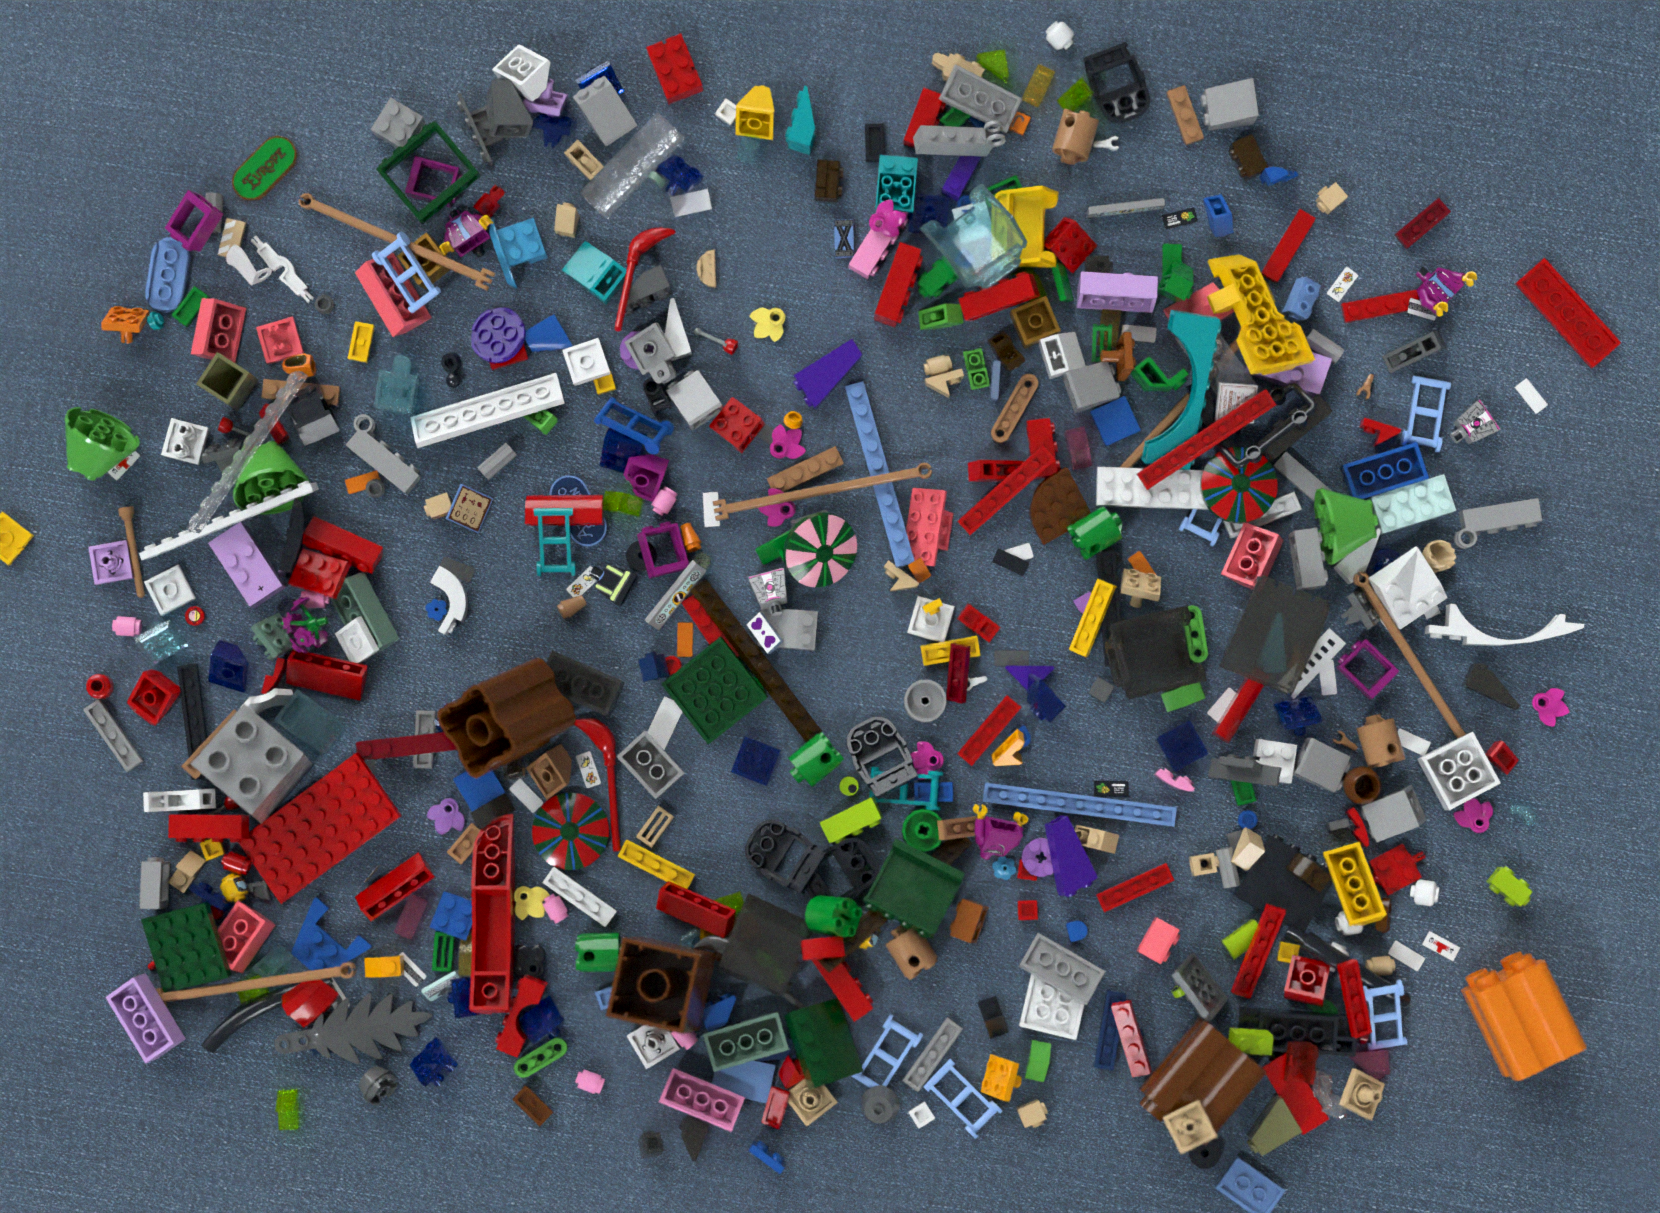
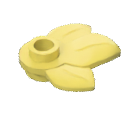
[750,308,785,342]
[514,886,550,920]

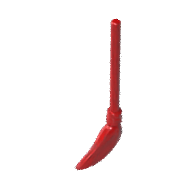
[614,227,676,332]
[574,718,621,852]

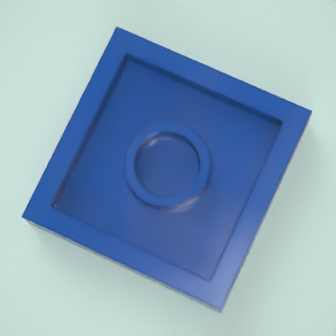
[1090,396,1141,447]
[453,771,506,812]

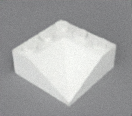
[1369,546,1447,629]
[1417,732,1500,810]

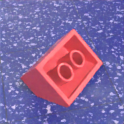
[1163,283,1234,322]
[191,298,246,363]
[1221,523,1284,593]
[218,900,275,973]

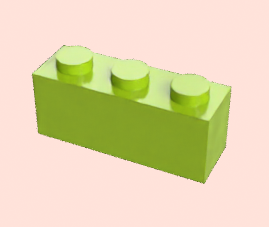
[820,796,883,844]

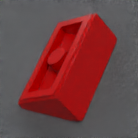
[259,403,290,445]

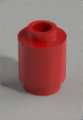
[221,851,252,875]

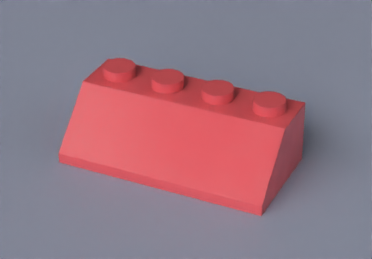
[355,253,432,337]

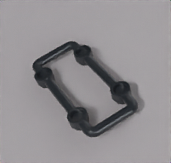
[1215,383,1317,468]

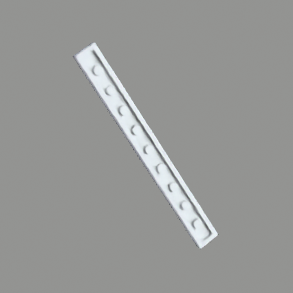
[139,481,319,560]

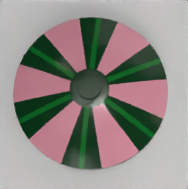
[783,512,857,588]

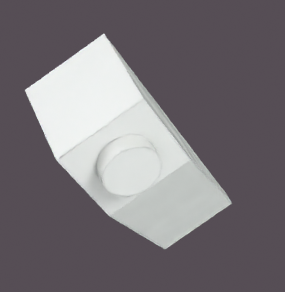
[665,298,692,362]
[1333,528,1381,585]

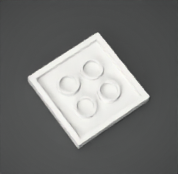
[1019,974,1084,1040]

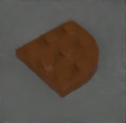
[1029,467,1091,545]

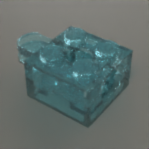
[373,355,421,416]

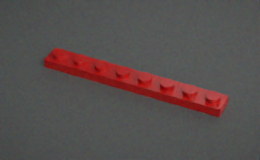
[1136,389,1276,490]

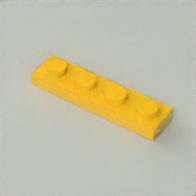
[1069,579,1117,657]
[617,839,695,889]

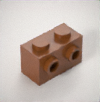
[950,899,989,943]

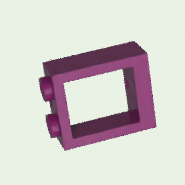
[405,156,463,208]
[165,190,223,252]
[637,521,689,579]
[1336,639,1399,700]

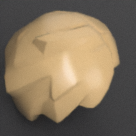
[1422,540,1457,573]

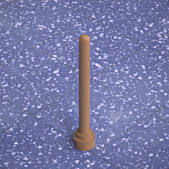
[118,506,145,598]

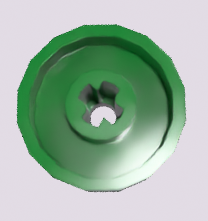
[902,809,942,852]

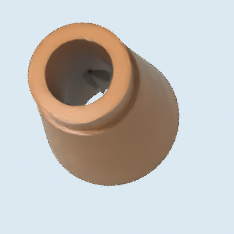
[557,595,587,619]

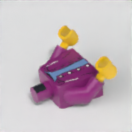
[439,210,494,257]
[1415,266,1477,317]
[973,804,1028,860]

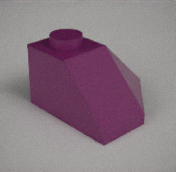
[623,454,669,502]

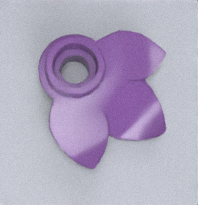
[427,798,465,835]

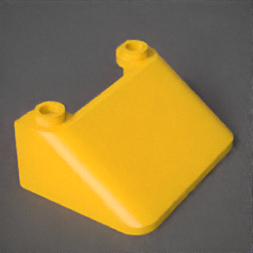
[992,186,1058,268]

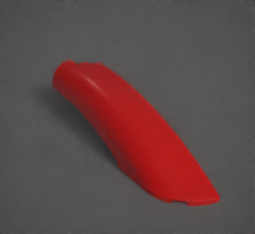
[469,814,515,1014]

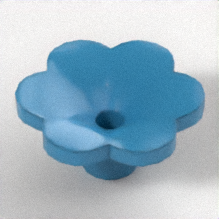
[992,856,1016,880]

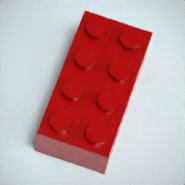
[874,242,924,328]

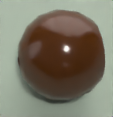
[1343,766,1382,805]

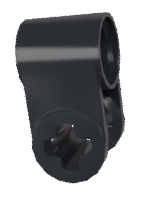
[643,378,672,416]

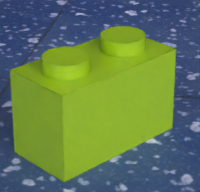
[1228,1028,1274,1055]

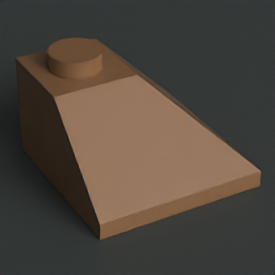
[526,744,572,800]

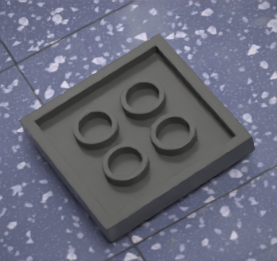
[1172,952,1229,1022]

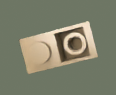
[554,203,579,238]
[1075,825,1119,854]

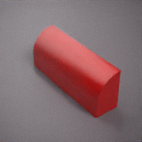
[525,495,604,526]
[286,649,368,701]
[1211,667,1269,743]
[1262,1052,1329,1135]

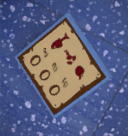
[446,484,493,533]

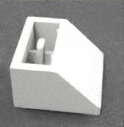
[1038,332,1085,379]

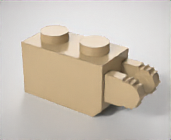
[932,53,985,81]

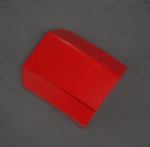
[127,669,181,726]
[282,979,339,1028]

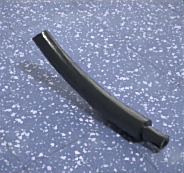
[1286,923,1411,1007]
[201,978,334,1053]

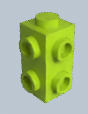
[1486,866,1533,907]

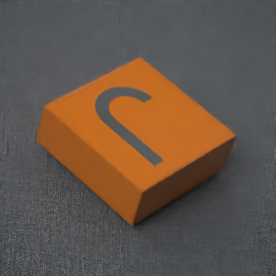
[1008,111,1031,136]

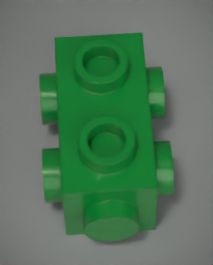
[917,257,959,299]

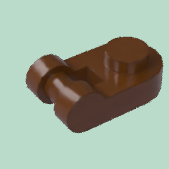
[1375,898,1392,933]

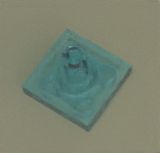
[134,620,188,664]

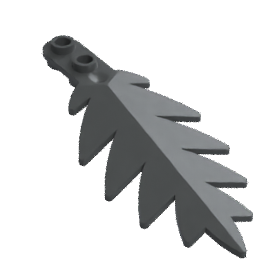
[274,993,433,1064]

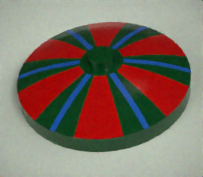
[1200,447,1278,524]
[532,793,610,870]

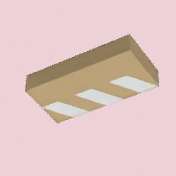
[218,218,246,257]

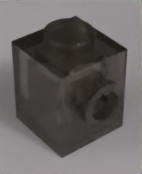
[1084,256,1113,273]
[638,1131,664,1159]

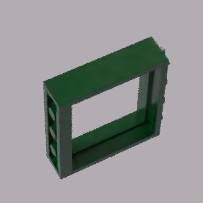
[376,121,481,225]

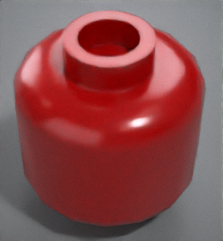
[86,674,114,699]

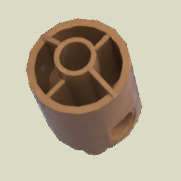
[1052,109,1099,165]
[1356,714,1406,768]
[885,925,938,980]

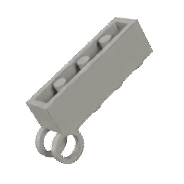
[913,121,1006,156]
[346,414,422,495]
[1454,498,1542,549]

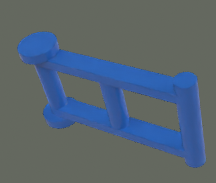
[594,397,674,454]

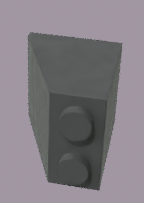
[486,78,533,138]

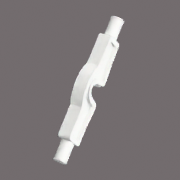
[251,236,314,303]

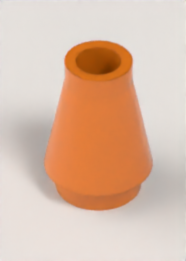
[680,523,702,553]

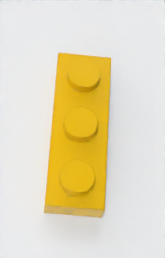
[920,636,981,666]

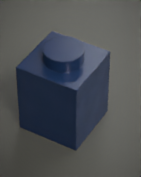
[638,651,669,682]

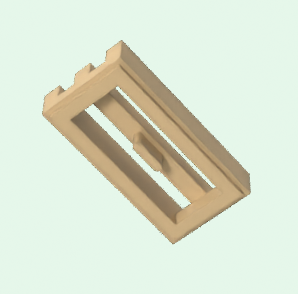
[636,805,674,848]

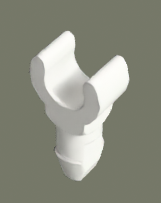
[1093,136,1119,151]
[967,676,987,691]

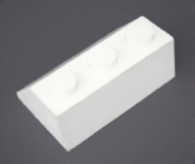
[492,45,550,102]

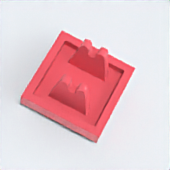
[256,316,304,365]

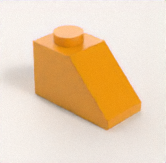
[364,955,404,977]

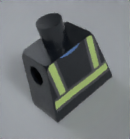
[589,564,638,608]

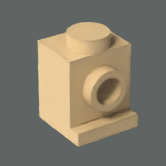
[1189,853,1219,876]

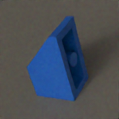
[1203,194,1233,237]

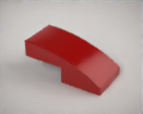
[956,604,1001,643]
[261,658,287,694]
[1345,807,1369,847]
[801,937,845,960]

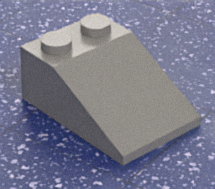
[757,608,818,651]

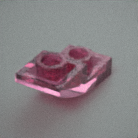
[394,894,428,939]

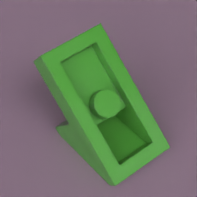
[523,410,557,435]

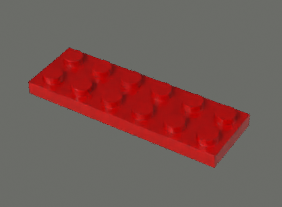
[1515,258,1621,369]

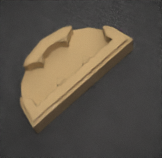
[696,249,716,288]

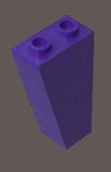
[793,339,862,410]
[1045,816,1098,897]

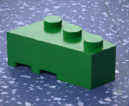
[1157,258,1194,302]

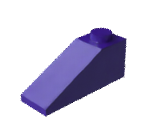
[941,156,982,202]

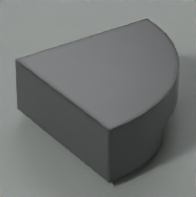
[248,881,271,900]

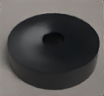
[626,541,657,571]
[1188,1139,1221,1169]

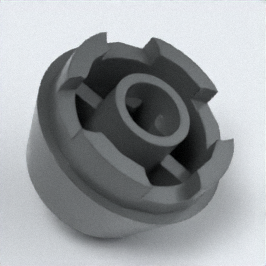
[359,1066,397,1106]
[861,1085,900,1123]

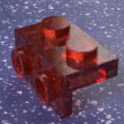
[1284,1041,1319,1085]

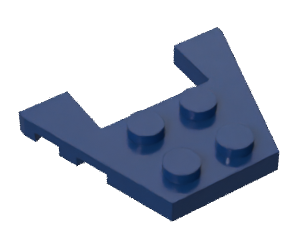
[291,897,373,971]

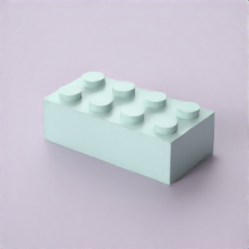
[1367,474,1456,535]

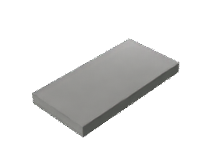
[939,64,1023,133]
[1019,933,1106,1006]

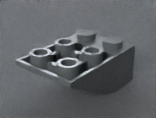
[616,265,672,317]

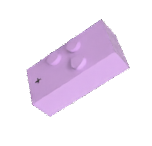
[1077,272,1158,313]
[1244,352,1332,398]
[208,522,286,608]
[106,973,186,1064]

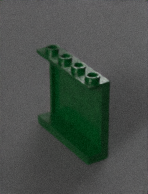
[863,838,965,939]

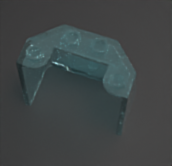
[920,183,1027,288]

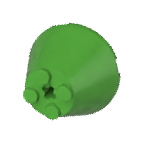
[65,407,140,481]
[233,441,310,515]
[1314,488,1378,565]

